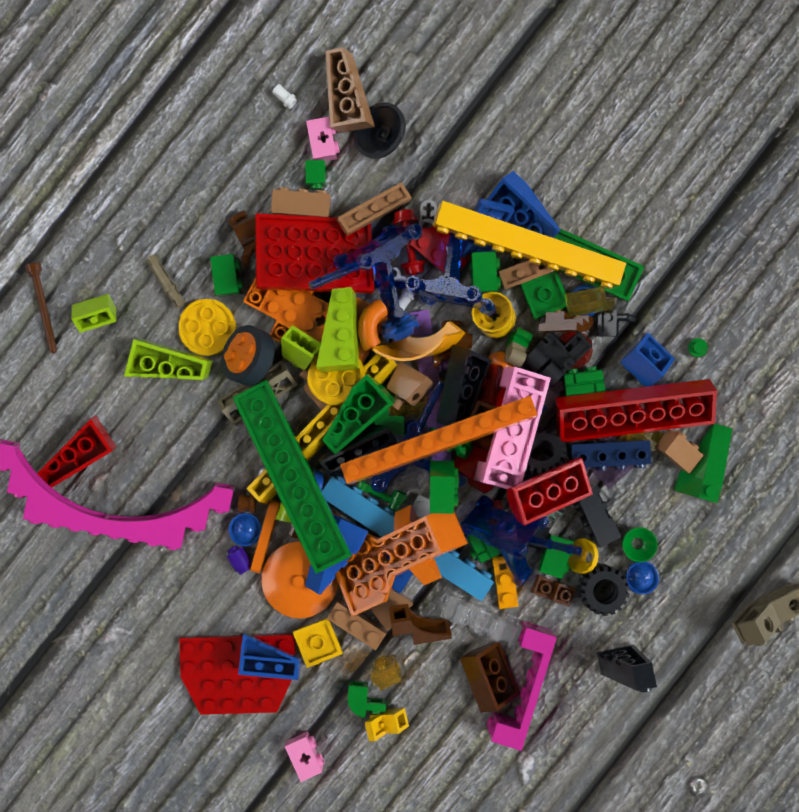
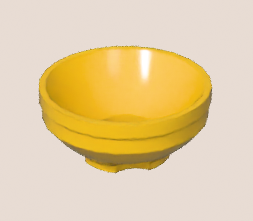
[568,538,599,574]

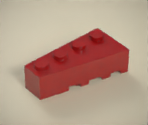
[37,415,117,487]

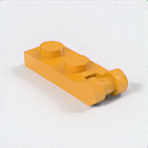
[492,553,519,609]

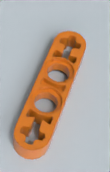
[250,499,281,574]

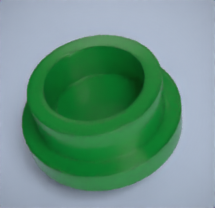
[688,338,708,357]

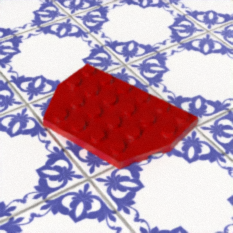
[179,634,295,715]

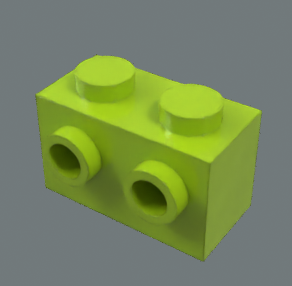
[71,294,116,333]

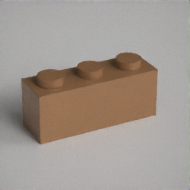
[271,187,332,217]
[327,599,387,650]

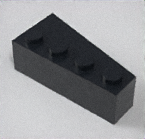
[436,344,492,426]
[596,644,657,692]

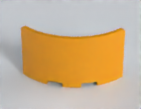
[372,321,465,361]

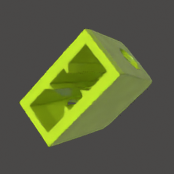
[281,325,321,370]

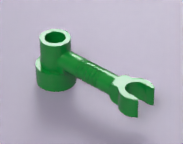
[357,480,408,512]

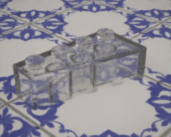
[439,591,523,649]

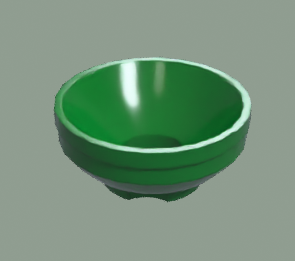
[622,527,658,562]

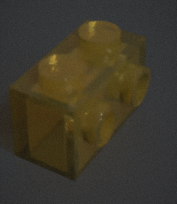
[370,654,402,691]

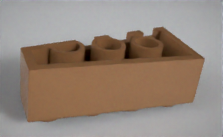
[326,47,375,133]

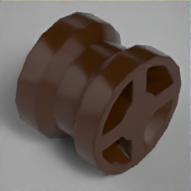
[238,494,257,513]

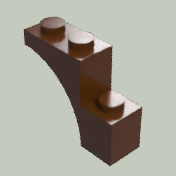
[389,604,452,645]

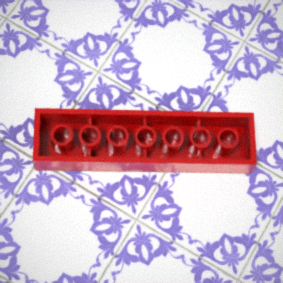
[555,379,717,442]

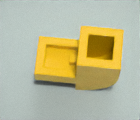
[365,708,409,741]

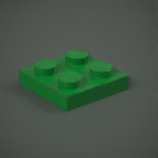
[520,271,570,320]

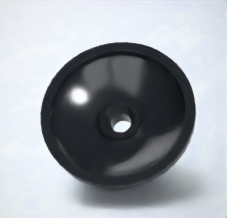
[354,102,406,159]

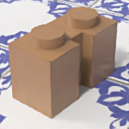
[655,429,703,473]

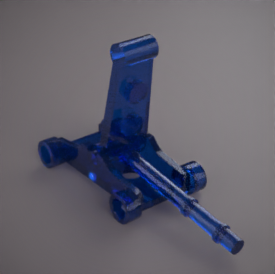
[308,224,422,319]
[374,233,496,316]
[371,381,466,493]
[459,495,582,587]

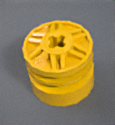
[472,292,516,338]

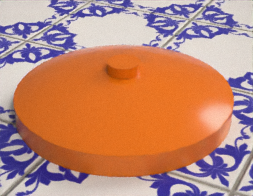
[262,541,338,618]

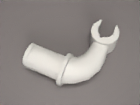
[388,267,415,313]

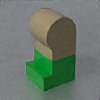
[504,327,533,368]

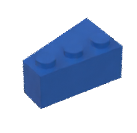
[238,633,301,680]

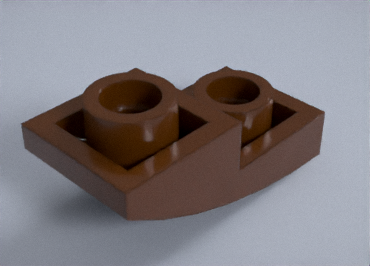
[531,574,576,607]

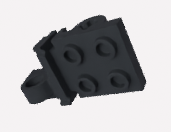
[520,332,592,389]

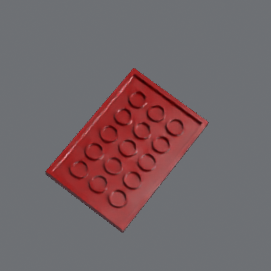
[255,213,374,294]

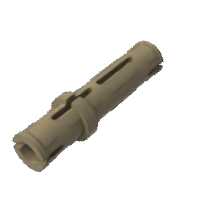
[146,254,187,309]

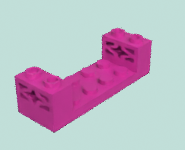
[486,620,557,751]

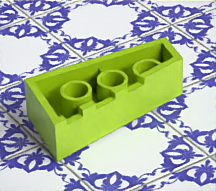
[316,287,359,372]
[124,338,213,380]

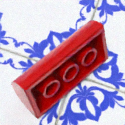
[507,457,593,526]

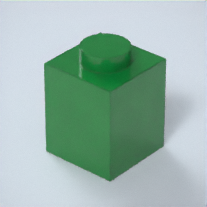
[305,160,327,190]

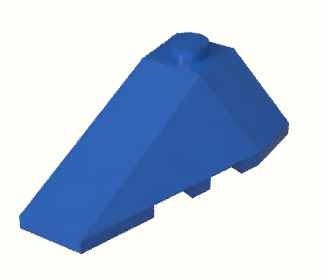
[486,171,560,238]
[305,513,368,595]

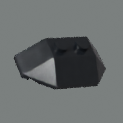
[319,424,397,476]

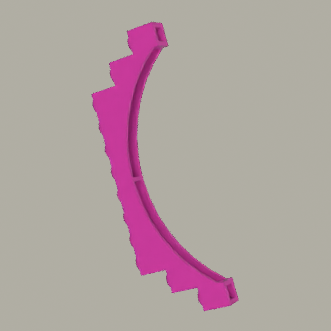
[0,439,234,550]

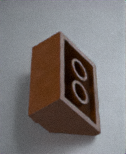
[460,640,520,712]

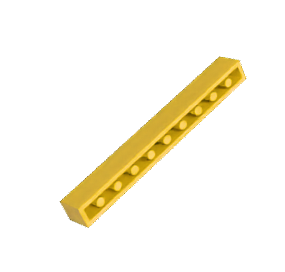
[432,201,626,289]
[246,354,397,504]

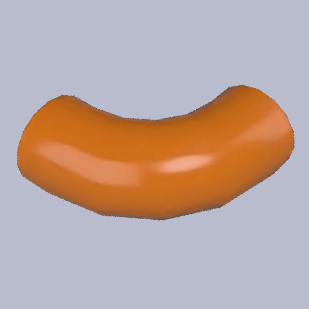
[357,299,388,351]

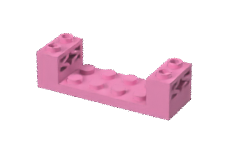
[473,367,551,489]

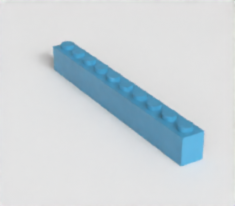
[322,475,494,602]

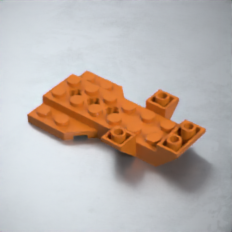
[243,277,390,365]
[335,505,468,617]

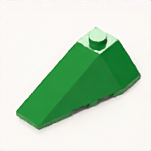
[323,374,396,455]
[674,423,733,503]

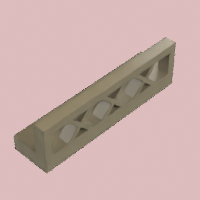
[218,360,298,425]

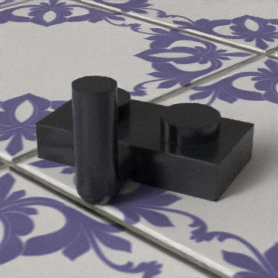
[597,298,637,337]

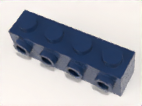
[569,440,652,471]

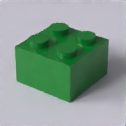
[470,252,501,297]
[430,460,459,514]

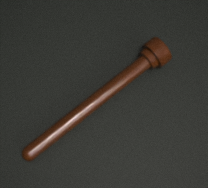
[25,263,57,354]

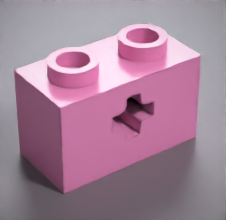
[306,117,340,161]
[285,731,325,782]

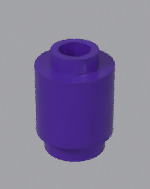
[225,545,252,575]

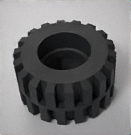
[524,431,567,480]
[577,564,630,616]

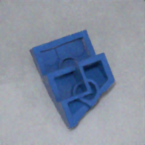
[460,199,515,258]

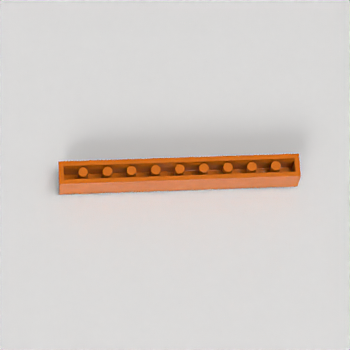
[340,396,538,484]

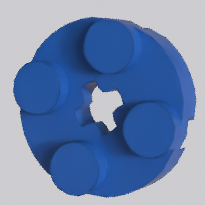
[380,311,419,342]

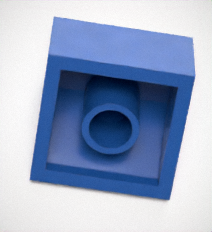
[620,332,675,387]

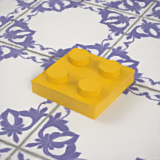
[293,618,343,668]

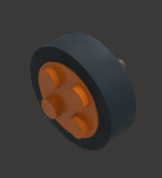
[221,325,274,386]

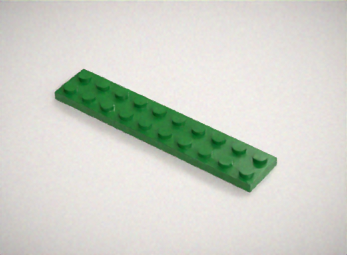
[232,380,353,574]

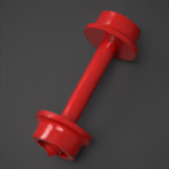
[393,208,425,278]

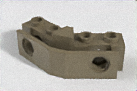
[731,582,799,646]

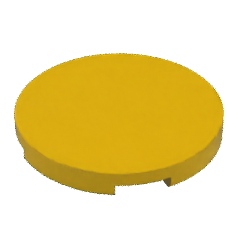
[179,299,236,356]
[307,354,366,406]

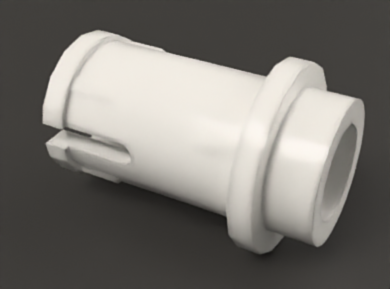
[272,84,297,109]

